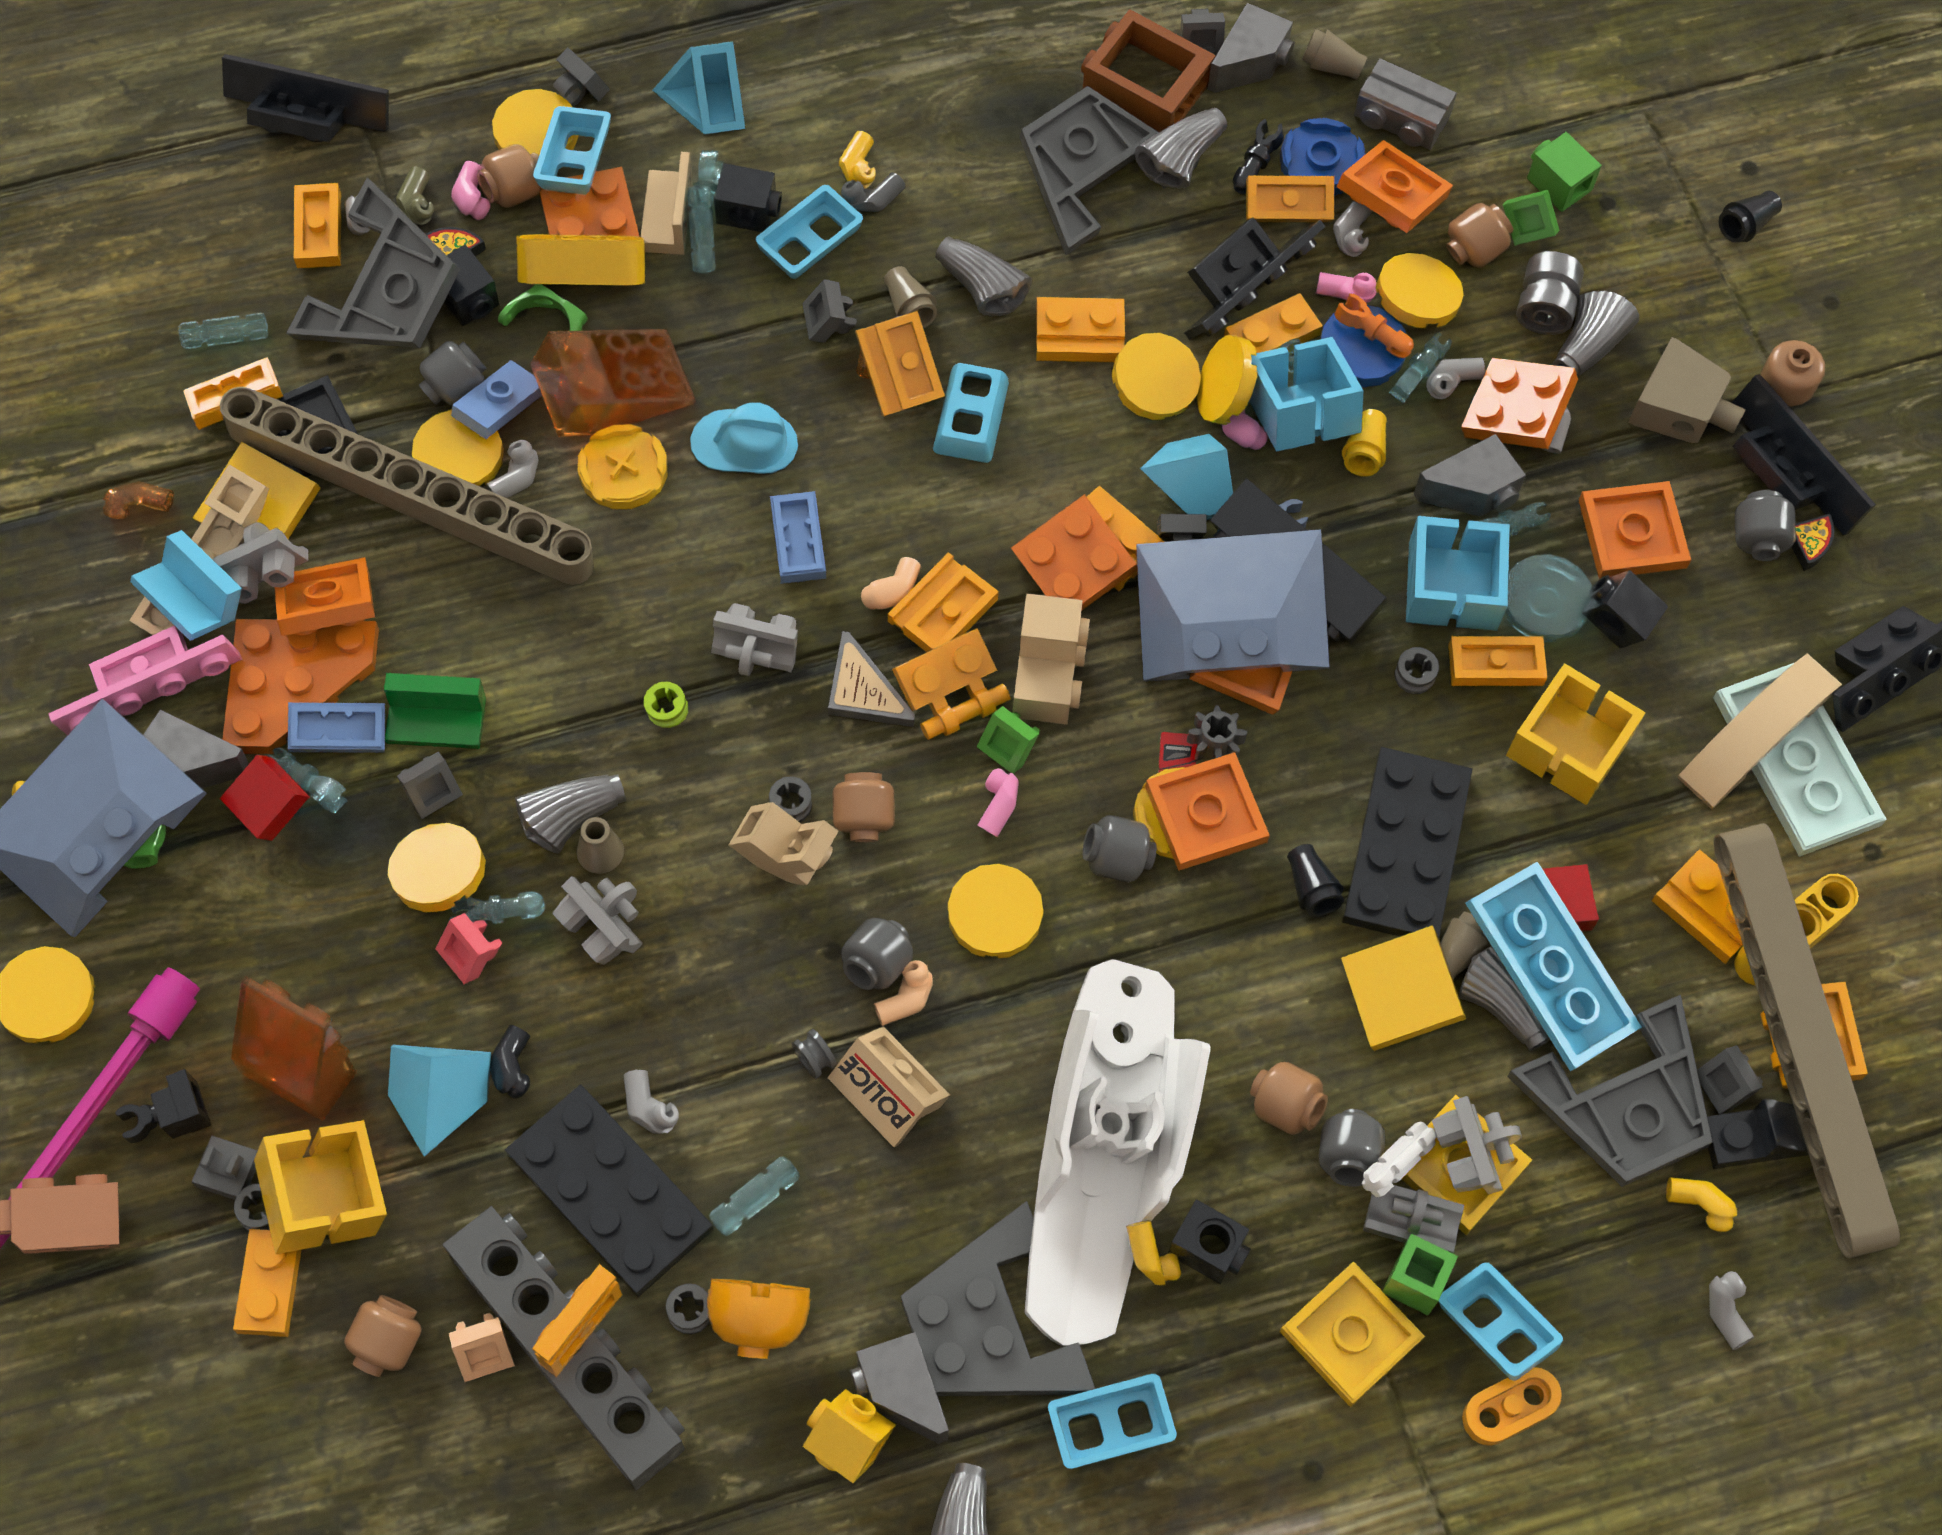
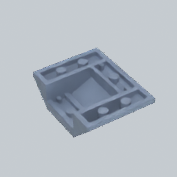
[1136,530,1330,682]
[0,699,207,937]

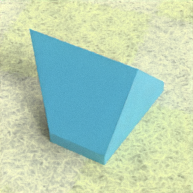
[652,41,745,134]
[1140,434,1233,520]
[388,1045,491,1157]

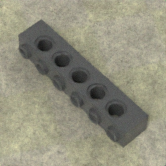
[442,1206,685,1491]

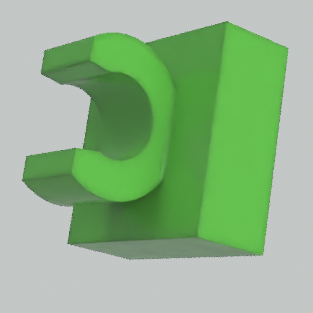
[1503,190,1560,246]
[977,706,1040,774]

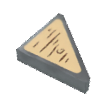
[828,631,915,727]

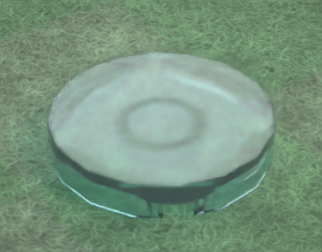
[1505,554,1592,642]

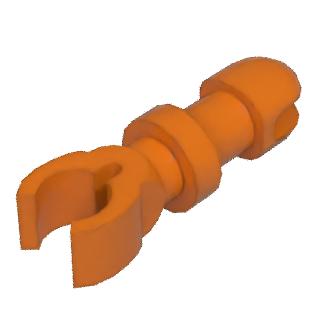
[1334,293,1414,358]

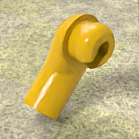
[839,131,876,188]
[1666,1177,1737,1232]
[1126,1220,1181,1285]

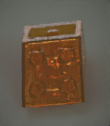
[530,329,696,437]
[231,976,356,1121]

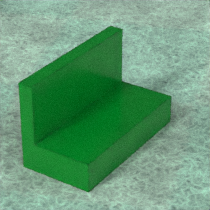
[384,673,486,749]

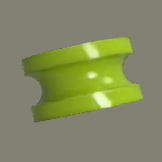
[644,682,688,728]

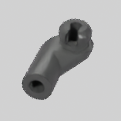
[841,172,906,212]

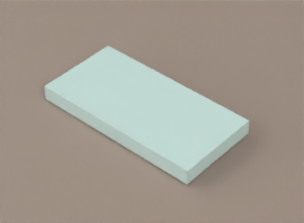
[1713,663,1887,857]

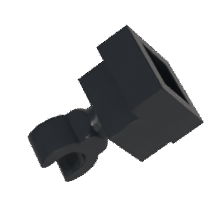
[115,1069,211,1143]

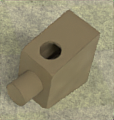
[1628,337,1746,443]

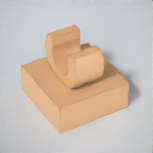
[449,1313,515,1382]

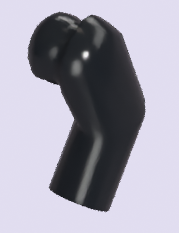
[490,1025,530,1099]

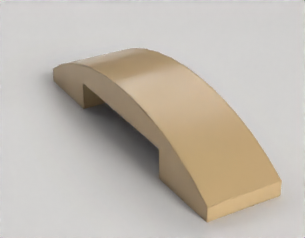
[129,465,269,635]
[1677,653,1842,810]

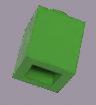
[1527,132,1602,212]
[1382,1234,1458,1315]

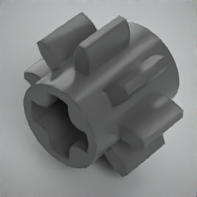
[1187,705,1247,760]

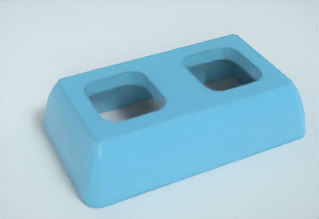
[533,106,611,195]
[756,185,863,279]
[933,363,1009,463]
[1439,1263,1563,1381]
[1048,1374,1177,1469]

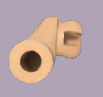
[861,557,921,610]
[874,960,933,1026]

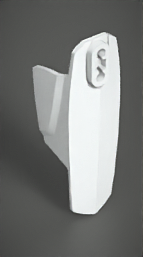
[1025,959,1210,1346]

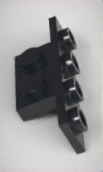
[222,54,389,142]
[1184,217,1326,340]
[1732,374,1876,535]
[1832,606,1942,732]

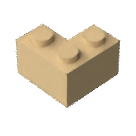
[1013,594,1090,724]

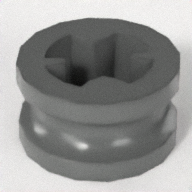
[1394,647,1439,694]
[769,776,812,822]
[791,1029,837,1079]
[234,1184,270,1231]
[666,1284,710,1334]

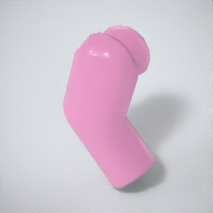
[977,768,1019,837]

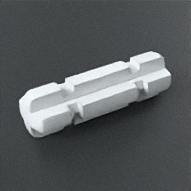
[1362,1122,1437,1197]

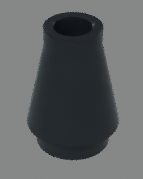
[1718,190,1782,243]
[1287,844,1344,918]

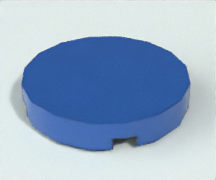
[1280,118,1366,196]
[1321,305,1406,387]

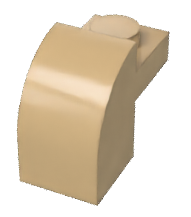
[728,802,839,885]

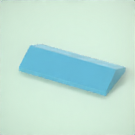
[1465,862,1642,1071]

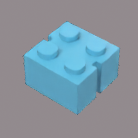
[1249,337,1364,452]
[1406,516,1510,631]

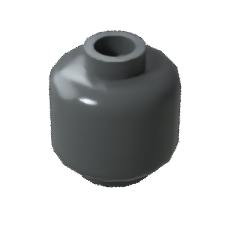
[419,341,487,407]
[1735,490,1796,561]
[1082,815,1157,882]
[841,918,913,990]
[1319,1109,1385,1187]

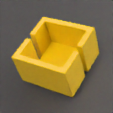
[1506,663,1646,805]
[254,1120,387,1254]

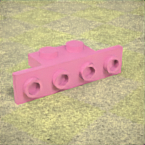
[49,626,242,736]

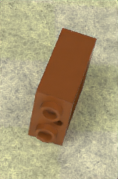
[1081,9,1216,132]

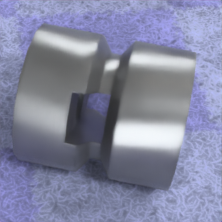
[1516,251,1584,335]

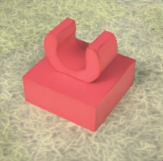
[435,913,502,984]

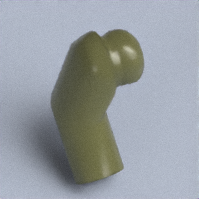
[396,166,434,225]

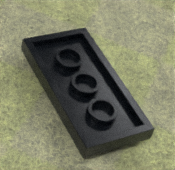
[1342,747,1473,939]
[505,1084,714,1298]

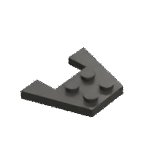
[1019,86,1200,255]
[286,178,460,348]
[1507,995,1712,1187]
[901,1201,1096,1396]

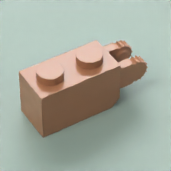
[0,1174,120,1254]

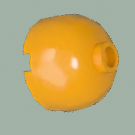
[707,1279,811,1359]

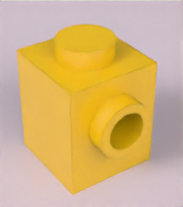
[802,1389,896,1483]

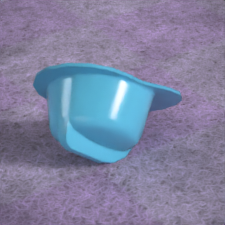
[690,403,798,474]

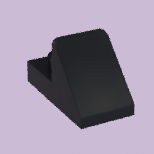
[1707,1099,1809,1169]

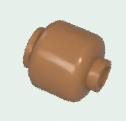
[477,144,541,208]
[1446,203,1513,268]
[1761,340,1825,407]
[833,772,895,843]
[1250,1062,1328,1135]
[344,1295,422,1377]

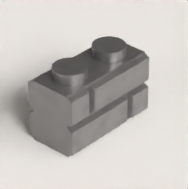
[1354,59,1457,150]

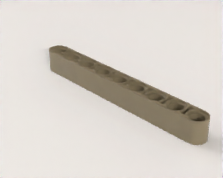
[220,386,594,585]
[1713,823,1900,1259]

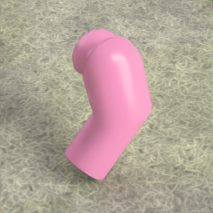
[451,161,491,221]
[1316,272,1377,304]
[1222,409,1268,450]

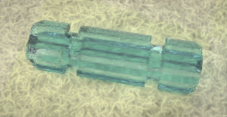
[687,185,716,273]
[178,312,268,349]
[709,1156,800,1236]

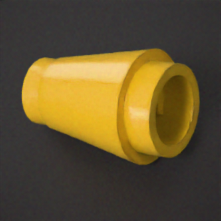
[1342,409,1387,476]

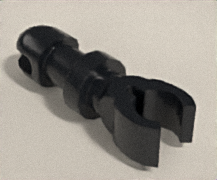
[1233,119,1284,194]

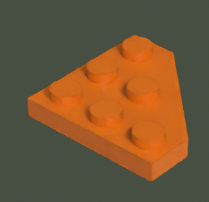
[222,619,379,754]

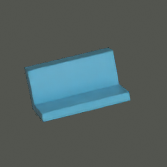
[130,530,242,641]

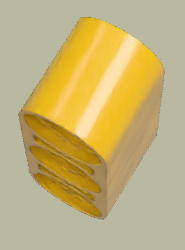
[516,234,645,285]
[1734,874,1859,986]

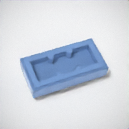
[451,360,545,439]
[770,491,826,584]
[288,702,385,753]

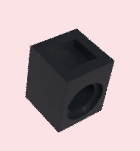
[714,163,782,232]
[444,244,500,326]
[1582,570,1668,649]
[1168,1199,1251,1285]

